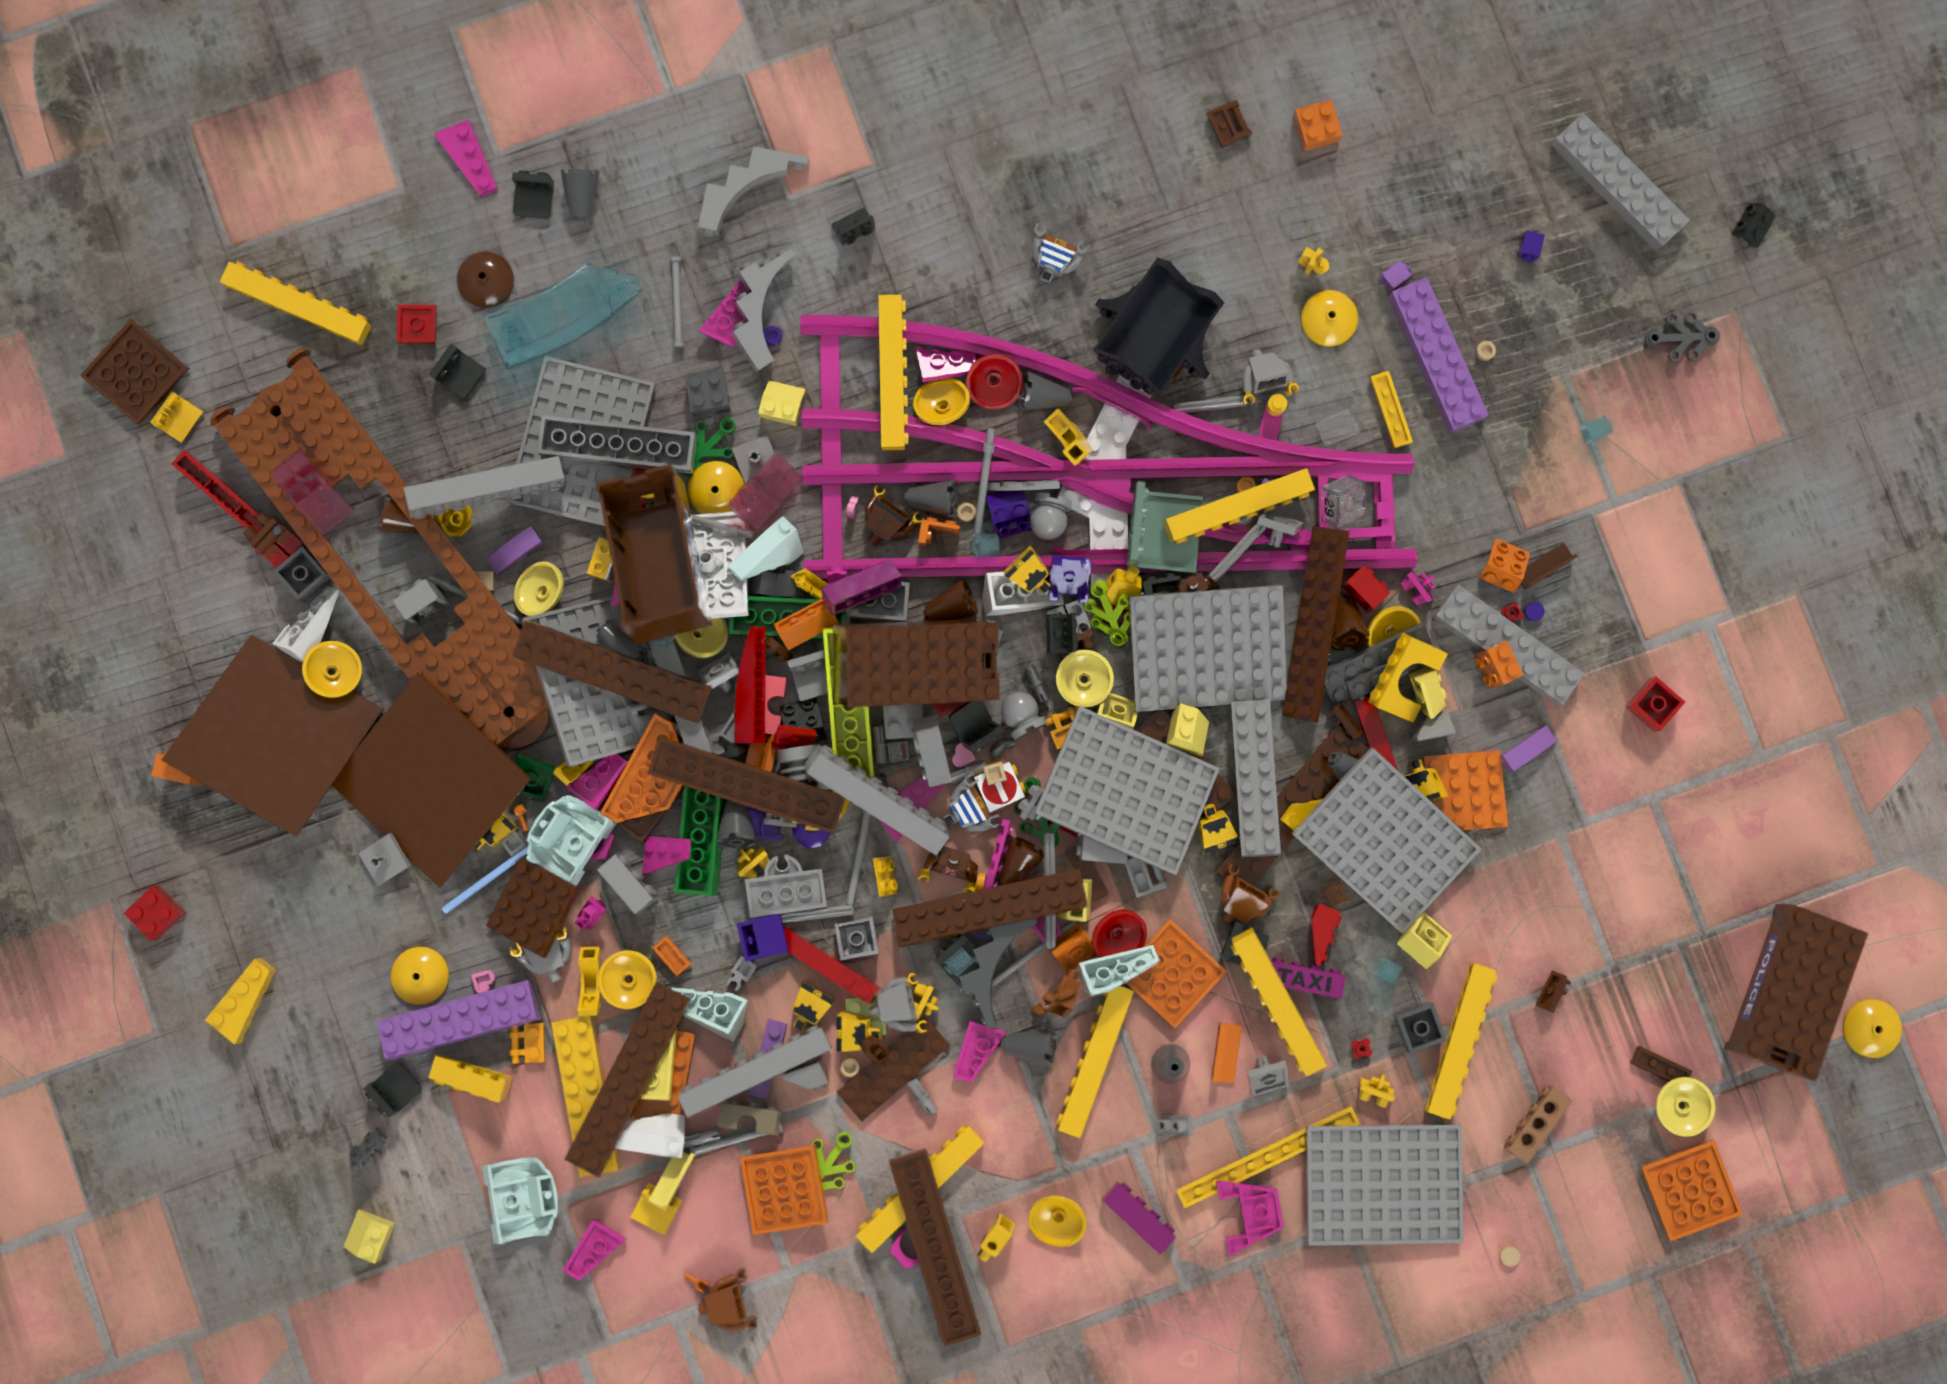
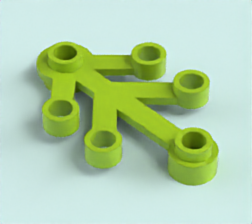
[1084,580,1130,646]
[812,1131,856,1190]

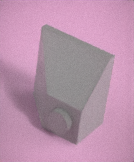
[1410,711,1456,743]
[782,1059,829,1091]

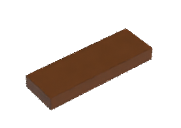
[1065,846,1109,902]
[1630,1046,1692,1081]

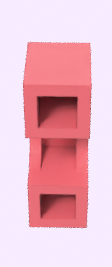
[765,675,788,735]

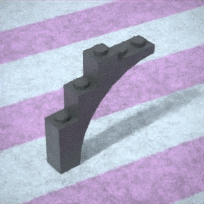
[958,918,1039,1029]

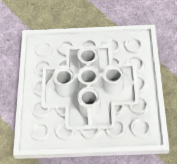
[692,511,748,619]

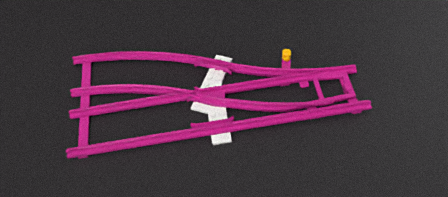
[800,315,1418,594]

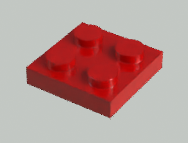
[396,305,437,344]

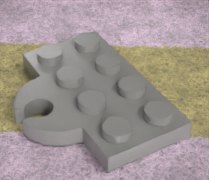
[745,854,827,918]

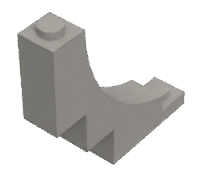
[698,146,810,237]

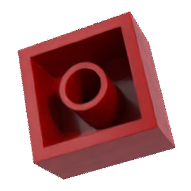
[1341,565,1390,613]
[1625,676,1685,732]
[124,886,186,941]

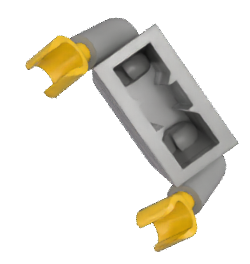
[1242,349,1299,406]
[510,926,572,983]
[869,973,927,1033]

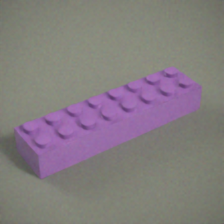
[1388,277,1488,434]
[377,980,541,1061]

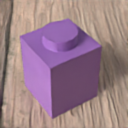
[1379,261,1411,293]

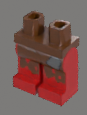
[243,512,303,568]

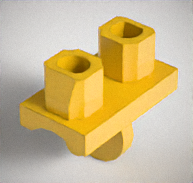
[1298,247,1329,275]
[735,846,769,879]
[913,983,940,1019]
[1359,1073,1395,1108]

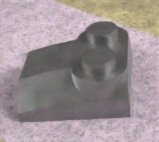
[834,917,879,963]

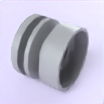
[777,745,817,783]

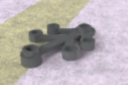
[1644,312,1720,362]

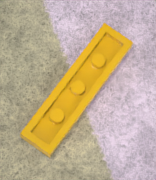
[1370,371,1413,449]

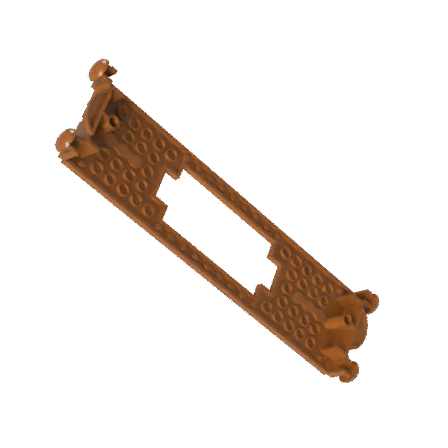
[210,348,550,749]

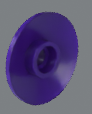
[792,824,830,848]

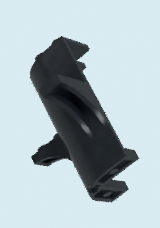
[1093,257,1225,396]

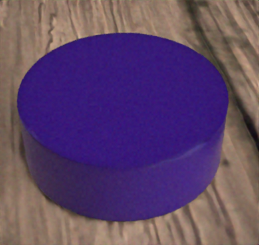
[763,326,782,346]
[1524,602,1545,621]

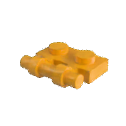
[1046,706,1078,750]
[509,1023,546,1064]

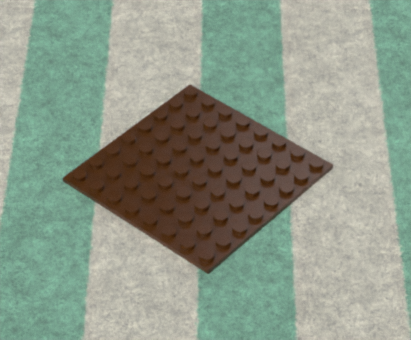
[161,634,384,837]
[332,672,531,888]

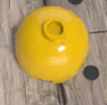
[433,506,473,537]

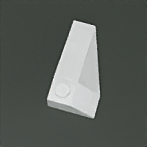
[982,572,1064,616]
[272,586,340,662]
[615,1113,685,1158]

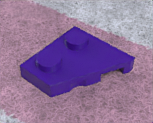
[748,806,782,840]

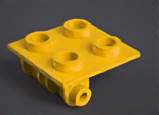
[150,391,203,443]
[873,856,898,897]
[630,1182,683,1235]

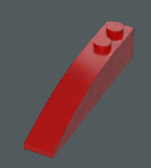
[171,450,263,532]
[734,626,766,743]
[784,926,881,1004]

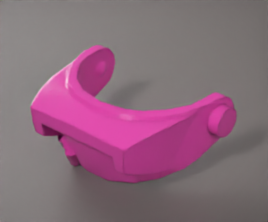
[590,833,616,859]
[889,1227,919,1269]

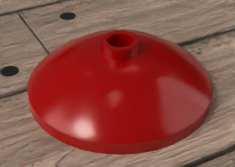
[966,354,1023,410]
[1092,909,1147,958]

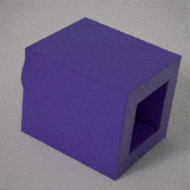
[1517,230,1545,262]

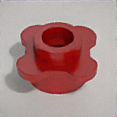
[1501,602,1523,622]
[1351,1038,1372,1059]

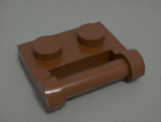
[1206,100,1253,148]

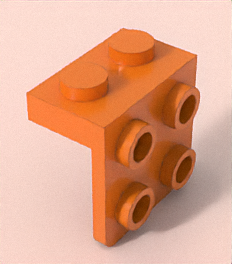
[1479,539,1530,593]
[1474,640,1524,689]

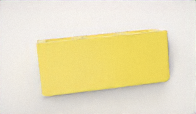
[648,1151,695,1211]

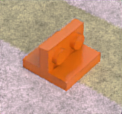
[1050,923,1096,972]

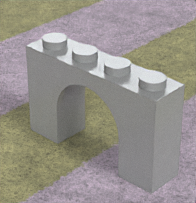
[1075,832,1127,864]

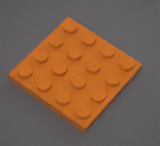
[1423,750,1508,831]
[1125,919,1227,1028]
[1640,1140,1743,1242]
[740,1144,829,1235]

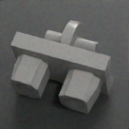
[1018,785,1044,820]
[1158,1114,1193,1136]

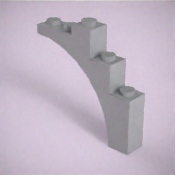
[731,249,795,372]

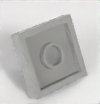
[732,435,781,485]
[1257,512,1303,547]
[696,651,739,693]
[358,833,411,886]
[1248,1056,1289,1097]

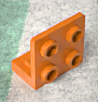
[918,517,960,549]

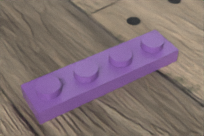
[748,1019,787,1100]

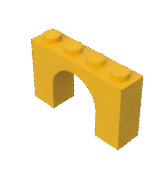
[1368,633,1448,723]

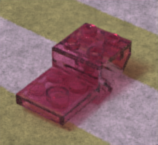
[270,448,354,536]
[727,452,803,532]

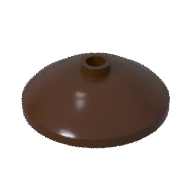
[457,251,514,308]

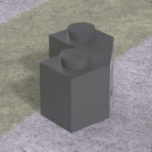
[748,570,803,599]

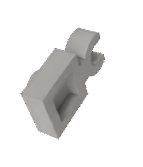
[726,954,758,991]

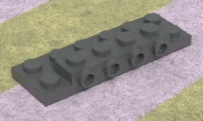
[1324,622,1432,705]

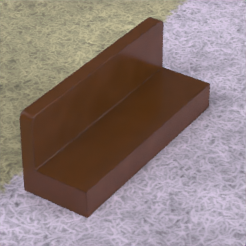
[1521,543,1578,590]

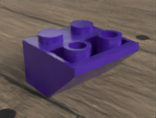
[986,490,1032,539]
[737,914,789,962]

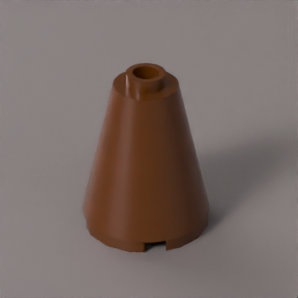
[377,494,420,534]
[923,580,978,621]
[1332,595,1370,650]
[998,836,1044,886]

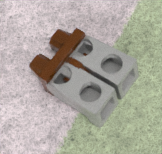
[1046,600,1094,656]

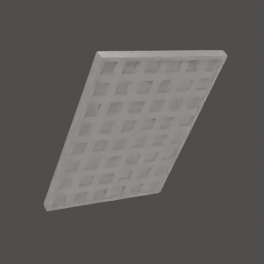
[506,356,656,527]
[1129,585,1287,712]
[521,596,659,768]
[1034,706,1220,875]
[1292,747,1481,934]
[1306,1124,1463,1246]

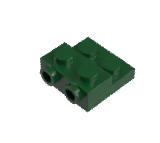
[515,754,556,802]

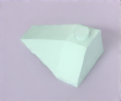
[727,516,804,581]
[1079,945,1159,996]
[672,988,748,1042]

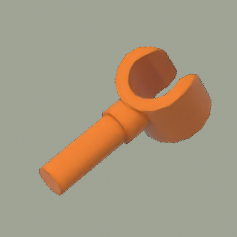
[514,803,528,832]
[684,1272,711,1293]

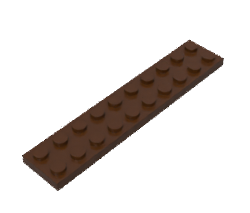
[1282,526,1350,722]
[512,619,712,723]
[1215,725,1368,886]
[647,736,845,834]
[893,868,1088,948]
[564,982,692,1178]
[888,1148,982,1347]

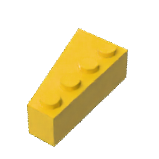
[205,958,276,1045]
[428,1054,513,1103]

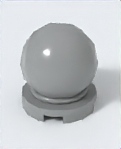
[1030,493,1072,541]
[1001,692,1047,741]

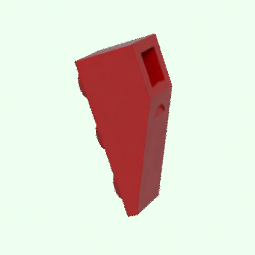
[1309,903,1342,966]

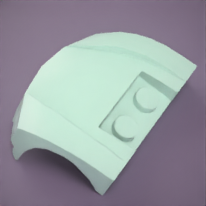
[526,795,617,886]
[482,1157,558,1244]

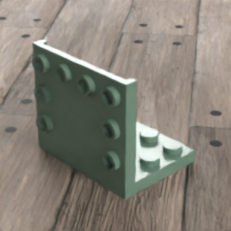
[1126,482,1203,574]

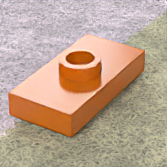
[652,935,692,977]

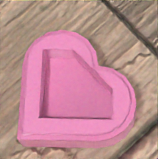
[846,496,859,520]
[952,743,976,768]
[471,970,496,993]

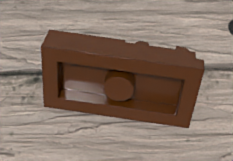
[1326,702,1364,740]
[1535,970,1571,1013]

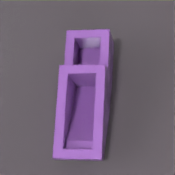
[487,526,544,576]
[1500,725,1557,772]

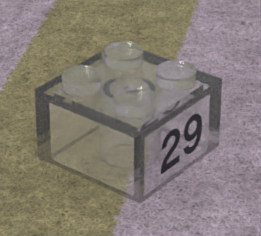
[1321,474,1365,529]

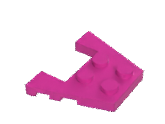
[1216,1180,1284,1256]

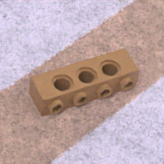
[1504,1085,1573,1164]

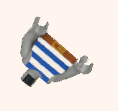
[1032,223,1091,283]
[943,773,1002,832]

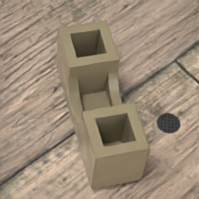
[718,1100,782,1136]

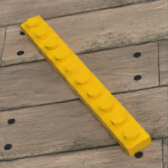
[1176,1106,1360,1208]

